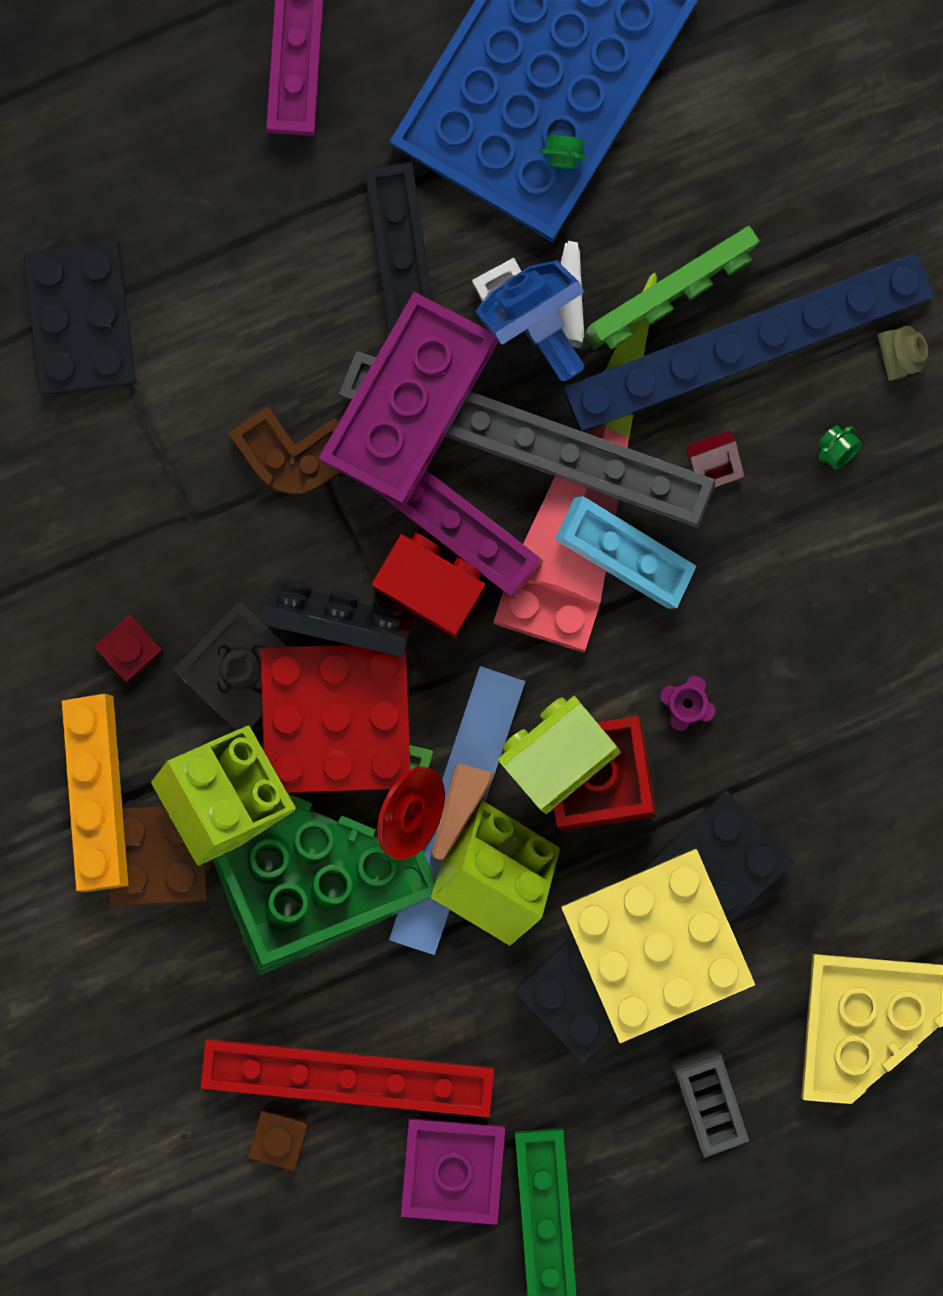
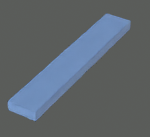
[389,666,525,955]

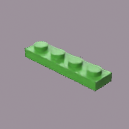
[584,226,760,351]

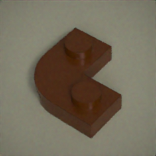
[229,406,341,494]

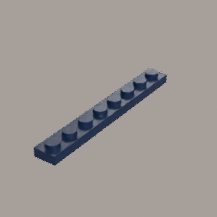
[562,252,934,432]

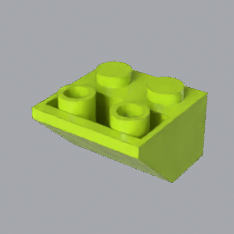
[497,696,621,814]
[151,725,296,866]
[431,800,560,946]

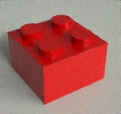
[371,532,486,639]
[554,716,658,832]

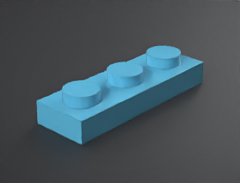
[554,496,696,609]

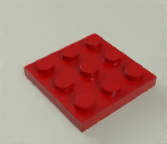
[261,645,410,793]

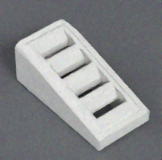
[556,241,584,348]

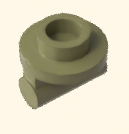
[877,326,928,381]

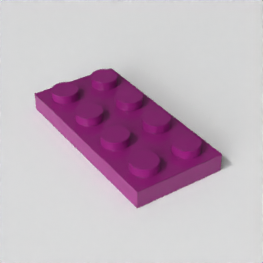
[319,292,499,507]

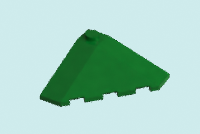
[213,794,436,975]

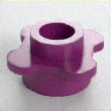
[660,676,715,731]

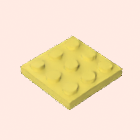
[561,849,755,1043]

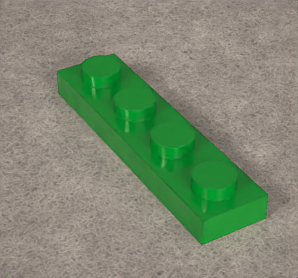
[515,1128,576,1296]

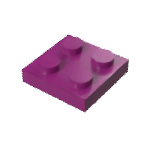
[401,1117,505,1225]

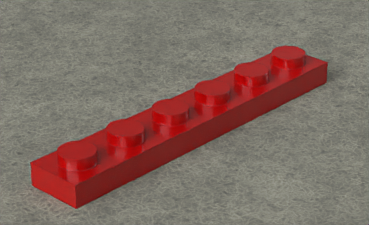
[201,1039,494,1117]

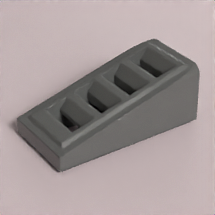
[670,1045,749,1158]

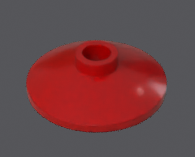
[377,766,445,860]

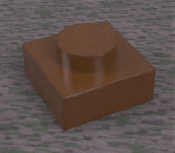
[248,1109,309,1171]

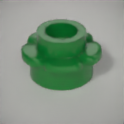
[540,135,587,169]
[818,425,862,470]

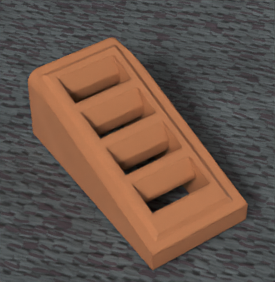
[431,763,494,860]

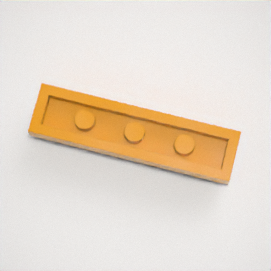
[62,694,129,892]

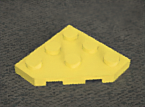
[801,954,943,1104]

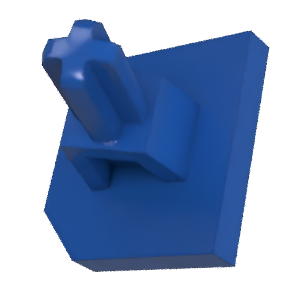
[475,260,585,381]

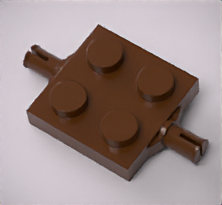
[109,806,214,907]

